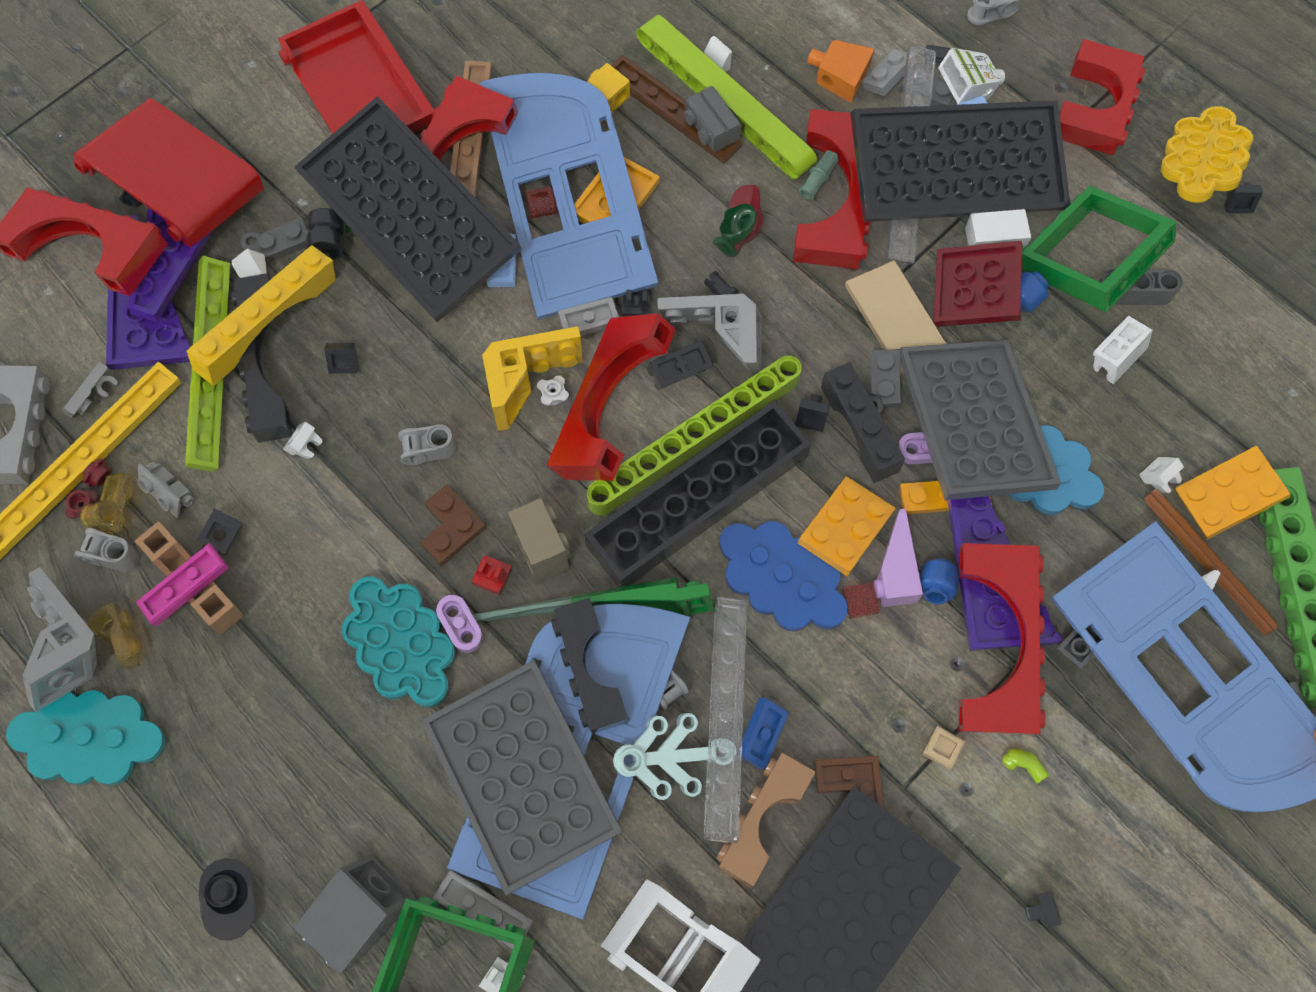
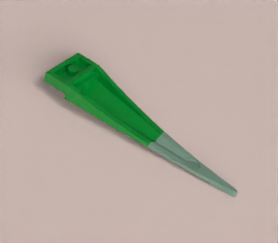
[472,577,715,622]

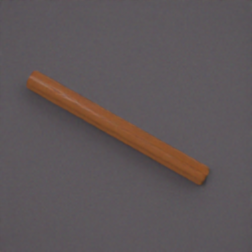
[1144,489,1279,635]

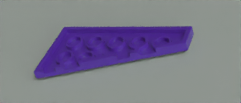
[128,209,214,322]
[106,215,190,370]
[947,496,1063,651]

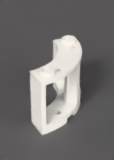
[601,879,760,992]

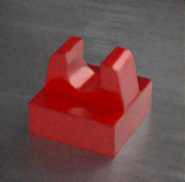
[471,555,512,596]

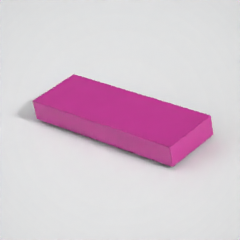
[136,543,229,627]

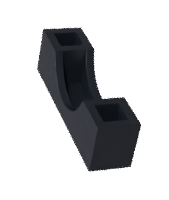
[821,362,905,483]
[551,598,629,734]

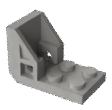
[658,294,762,374]
[23,567,97,712]

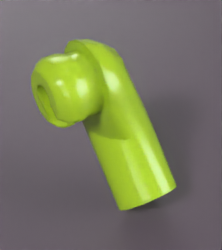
[1002,748,1049,784]

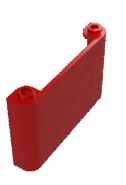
[278,0,434,134]
[73,98,264,248]

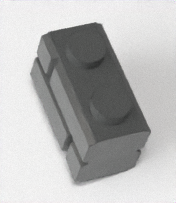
[684,85,741,152]

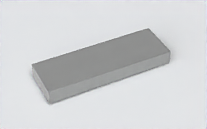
[432,870,534,949]

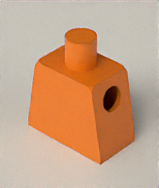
[807,40,874,103]

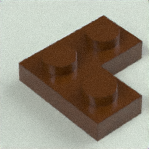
[420,484,486,567]
[814,756,885,810]

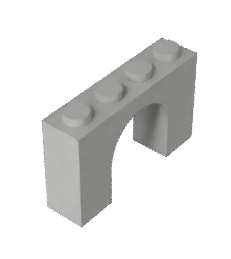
[0,365,50,484]

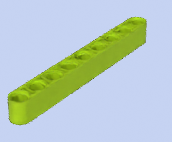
[636,14,817,180]
[587,356,802,516]

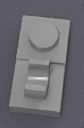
[62,362,118,418]

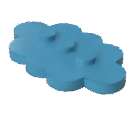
[1008,425,1104,515]

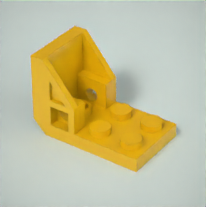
[482,326,583,431]

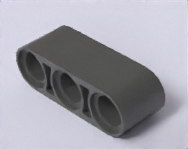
[1099,269,1183,305]

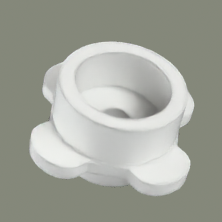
[537,376,569,406]

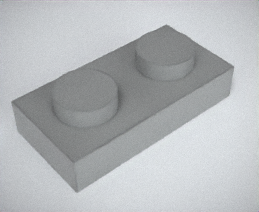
[862,49,916,96]
[558,297,619,336]

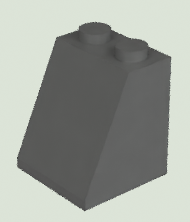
[294,854,417,974]

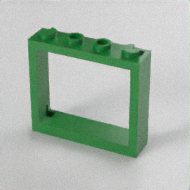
[1022,186,1176,313]
[372,896,535,992]

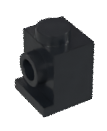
[197,508,244,555]

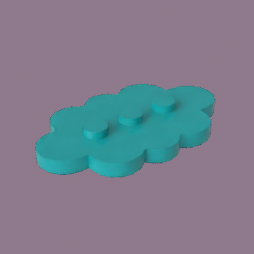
[342,576,455,708]
[6,690,166,786]

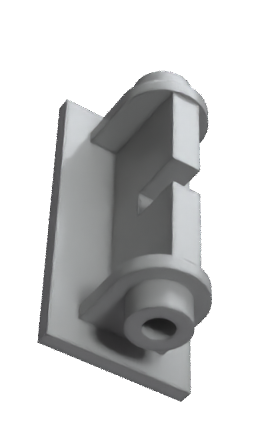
[137,462,195,519]

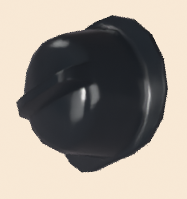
[199,858,255,941]

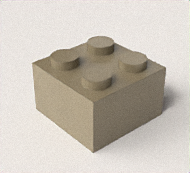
[507,498,571,584]

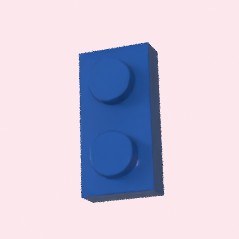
[736,698,789,770]

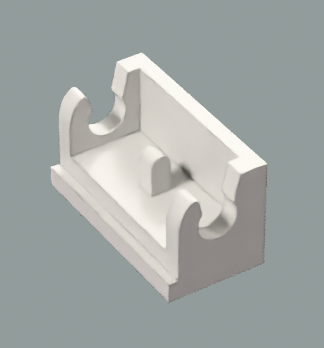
[1093,316,1153,384]

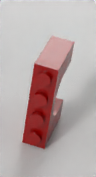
[1059,39,1146,155]

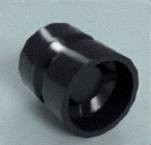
[306,208,344,260]

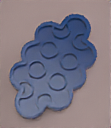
[719,521,848,632]

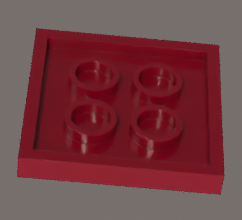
[933,241,1023,327]

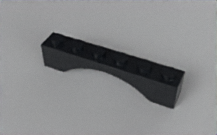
[231,273,293,443]

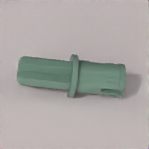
[799,150,838,201]

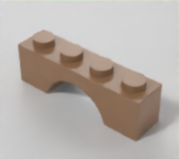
[135,521,244,636]
[716,753,815,889]

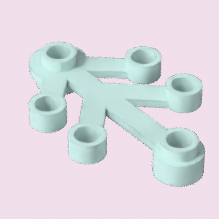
[613,713,735,800]

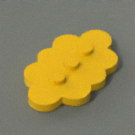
[1161,106,1253,203]

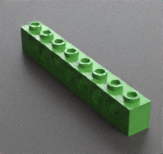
[1259,467,1316,709]

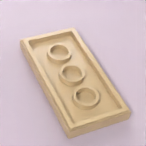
[845,260,946,375]

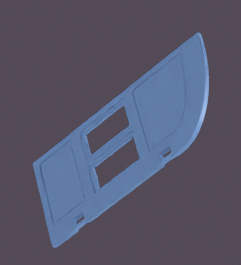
[479,73,659,320]
[1050,521,1316,813]
[447,604,690,920]

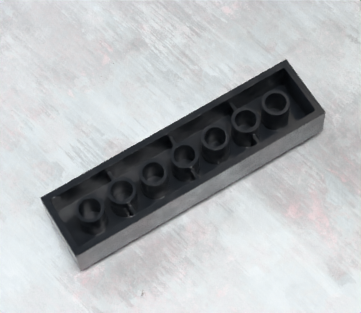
[584,401,811,587]

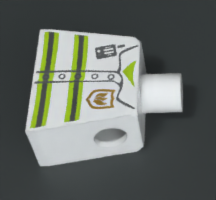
[938,48,1005,104]

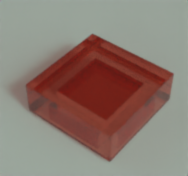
[525,186,557,219]
[842,582,880,619]

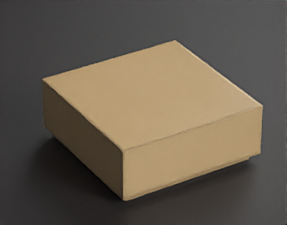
[922,726,965,770]

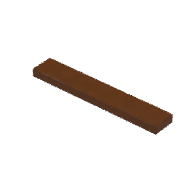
[611,55,742,164]

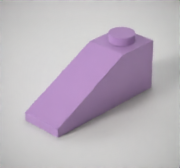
[874,509,923,607]

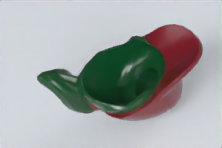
[713,185,765,257]

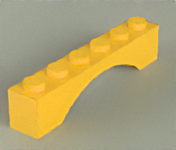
[186,245,336,386]

